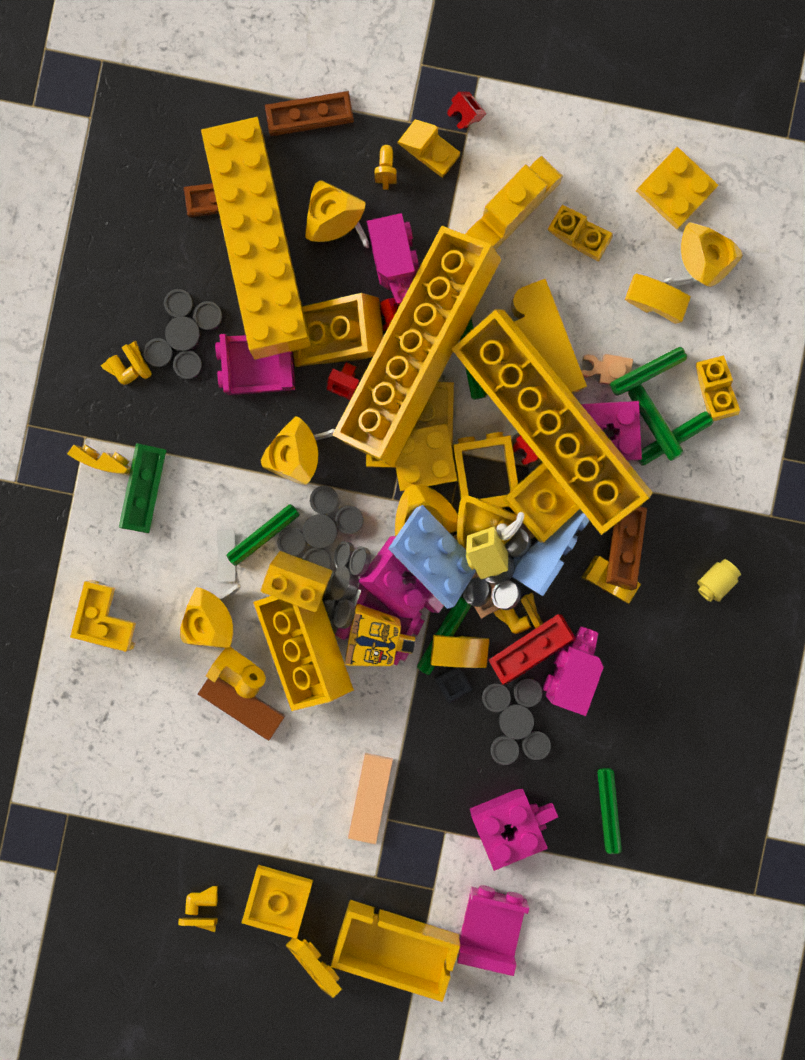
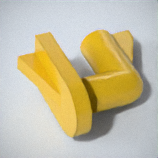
[375,145,397,190]
[101,341,151,385]
[494,592,543,634]
[178,886,218,932]

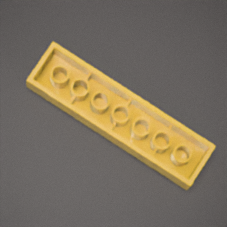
[201,117,311,360]
[333,226,501,467]
[451,309,653,535]

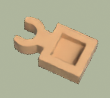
[581,354,633,385]

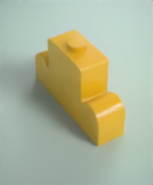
[465,156,563,250]
[511,278,587,394]

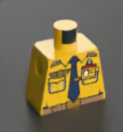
[345,604,415,666]

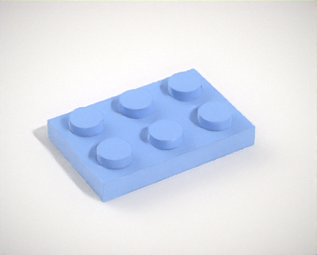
[388,505,476,609]

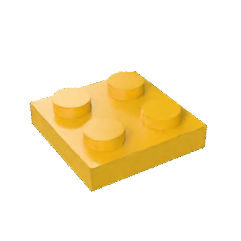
[636,147,719,230]
[395,424,457,491]
[503,462,580,543]
[242,865,313,939]
[286,938,342,998]

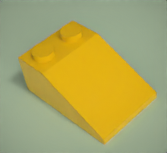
[293,293,383,366]

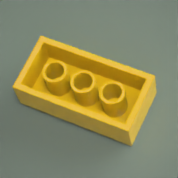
[253,596,354,711]

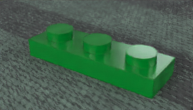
[119,443,166,533]

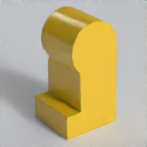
[582,556,641,604]
[206,647,266,698]

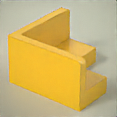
[70,580,136,652]

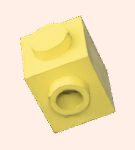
[466,527,508,579]

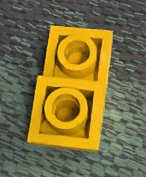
[548,205,613,262]
[625,273,691,324]
[695,355,741,421]
[67,444,131,475]
[431,635,489,668]

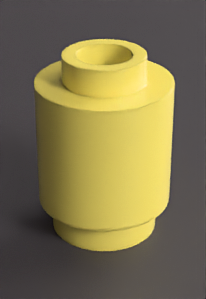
[697,559,741,602]

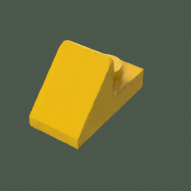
[398,119,460,178]

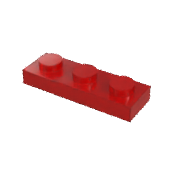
[489,614,576,685]

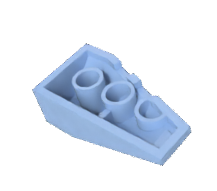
[512,509,589,596]

